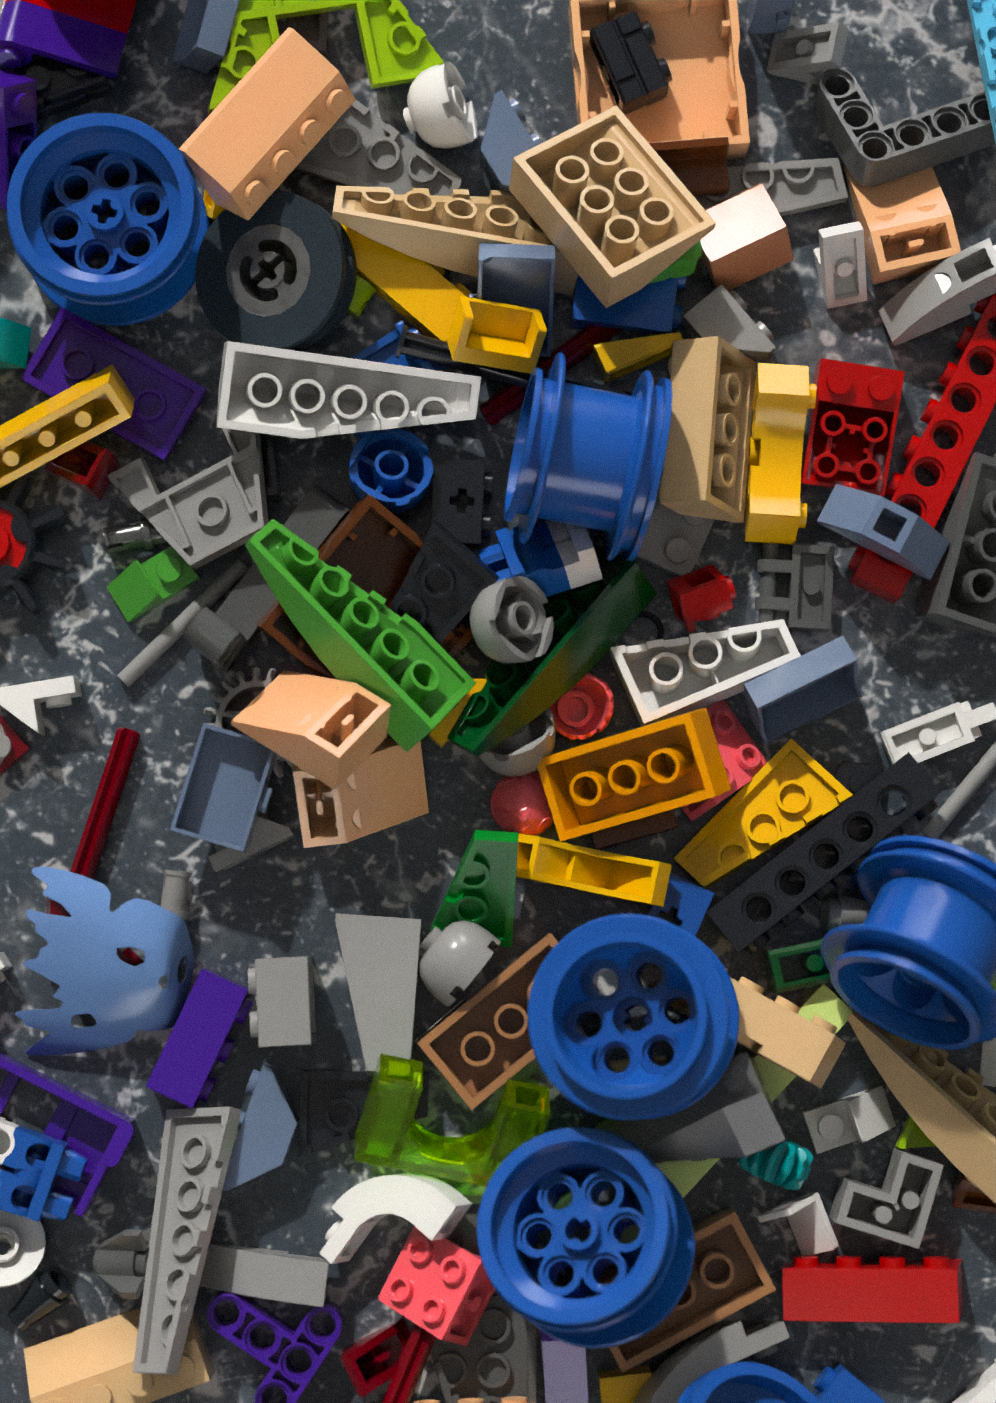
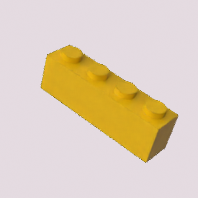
[341,224,473,342]
[0,364,135,488]

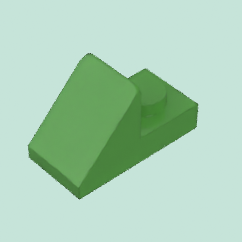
[107,546,200,623]

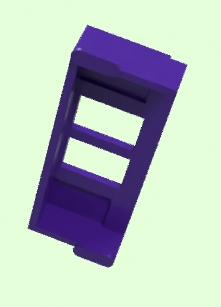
[0,1052,135,1217]

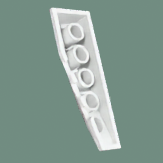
[216,341,481,439]

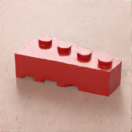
[782,1255,964,1323]

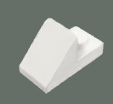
[813,221,867,309]
[0,676,82,736]
[801,1085,896,1154]

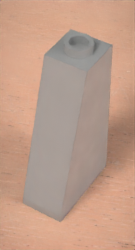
[335,913,422,1085]

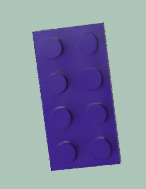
[20,307,208,463]

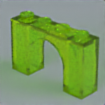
[355,1053,550,1187]

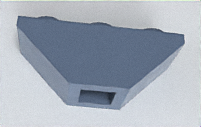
[480,90,542,192]
[816,484,950,580]
[223,1063,299,1191]

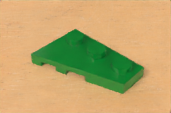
[429,830,519,947]

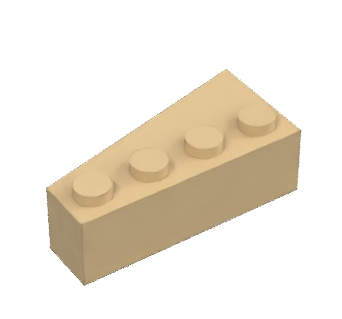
[654,968,846,1089]

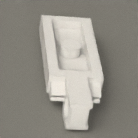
[879,701,996,765]

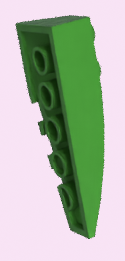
[245,519,476,752]

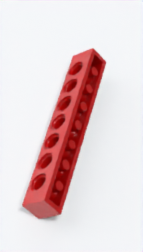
[847,294,996,604]

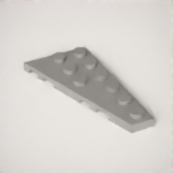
[294,100,463,196]

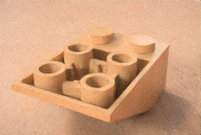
[844,165,961,285]
[231,670,391,790]
[293,738,429,848]

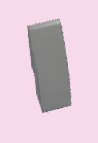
[199,1242,330,1307]

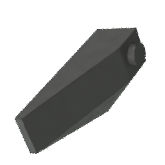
[914,452,996,637]
[596,1051,787,1164]

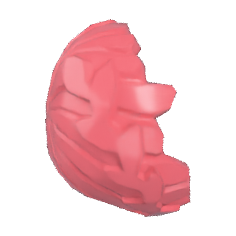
[550,672,614,740]
[489,771,554,835]

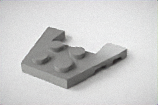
[108,428,269,569]

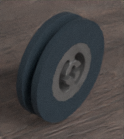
[195,190,357,352]

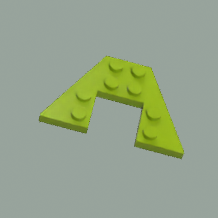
[208,0,444,114]

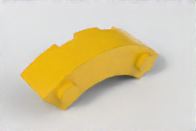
[745,363,816,544]

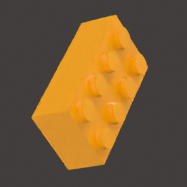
[537,707,731,842]

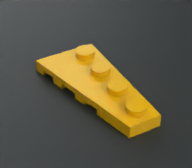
[673,738,853,889]

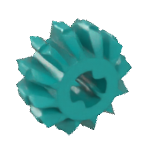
[737,1137,814,1190]

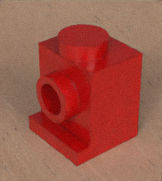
[666,564,736,633]

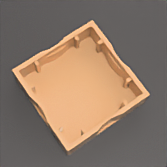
[568,0,750,159]

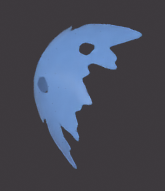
[15,867,194,1056]

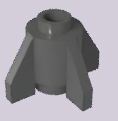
[93,1228,151,1299]

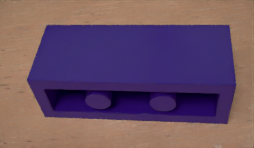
[145,968,254,1108]

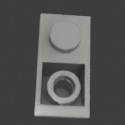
[680,284,776,362]

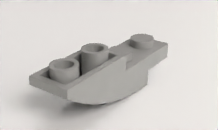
[878,238,996,346]
[632,1320,790,1403]

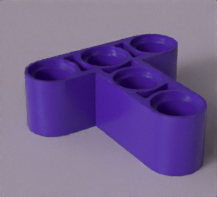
[207,1291,344,1403]

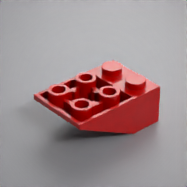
[801,358,905,497]

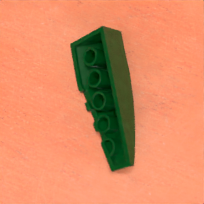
[447,543,657,757]

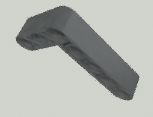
[814,68,995,187]
[183,485,351,673]

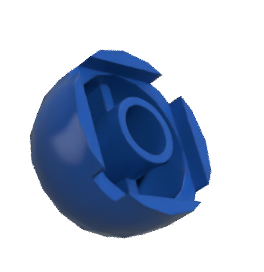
[348,428,434,514]

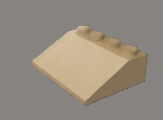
[509,105,716,308]

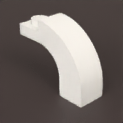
[319,1173,472,1264]

